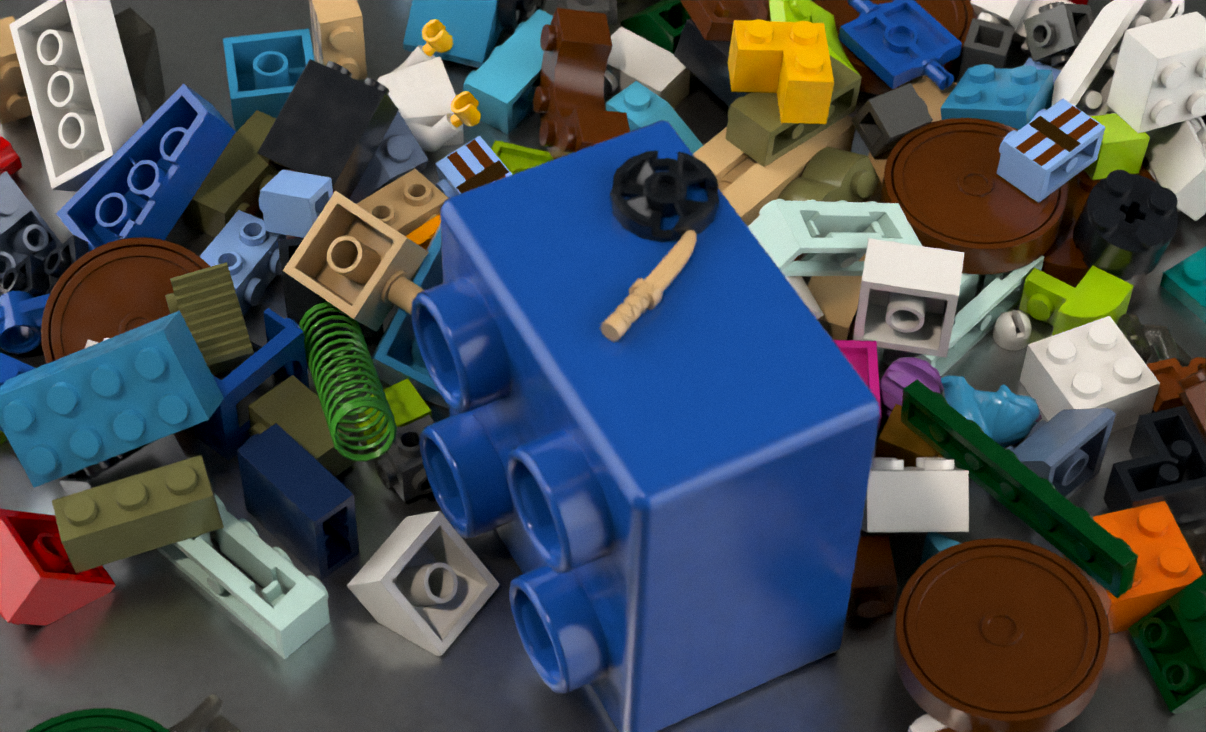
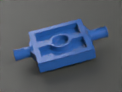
[839,0,962,90]

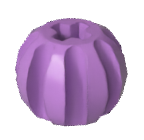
[879,357,944,420]

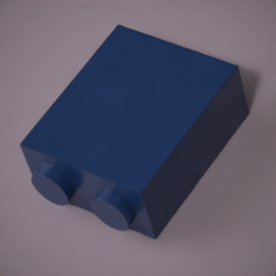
[237,423,360,581]

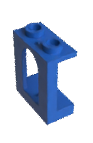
[193,308,310,461]

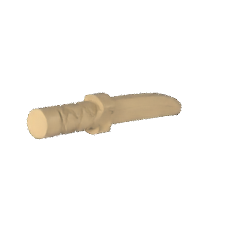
[600,230,696,341]

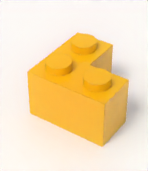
[728,19,834,124]

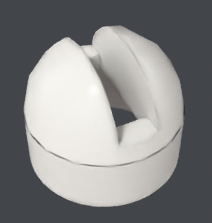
[993,310,1032,351]

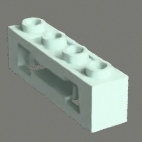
[748,199,922,276]
[882,256,1044,376]
[157,493,330,659]

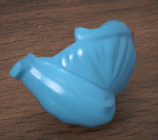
[941,375,1042,447]

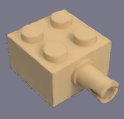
[283,190,429,332]

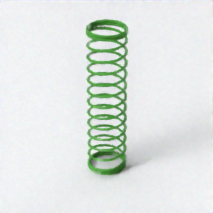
[299,302,397,461]

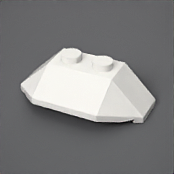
[1051,0,1185,116]

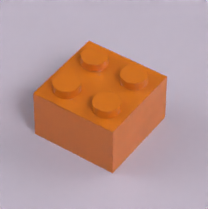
[1063,501,1203,635]

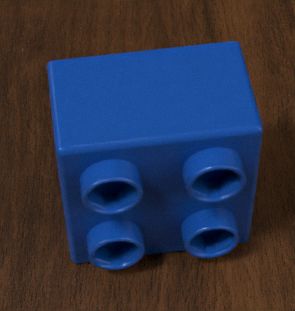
[411,120,880,732]

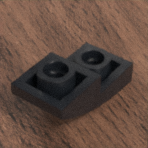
[0,235,89,297]

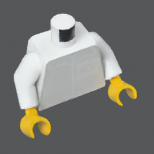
[377,19,481,152]

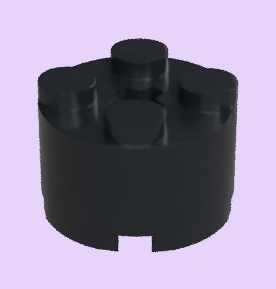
[1073,170,1179,281]

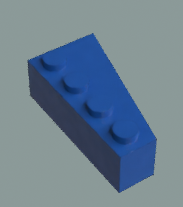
[56,83,236,252]

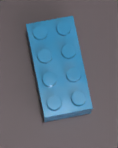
[0,310,224,488]

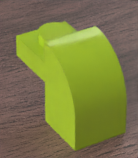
[1019,265,1134,336]

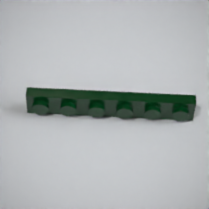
[900,379,1138,598]

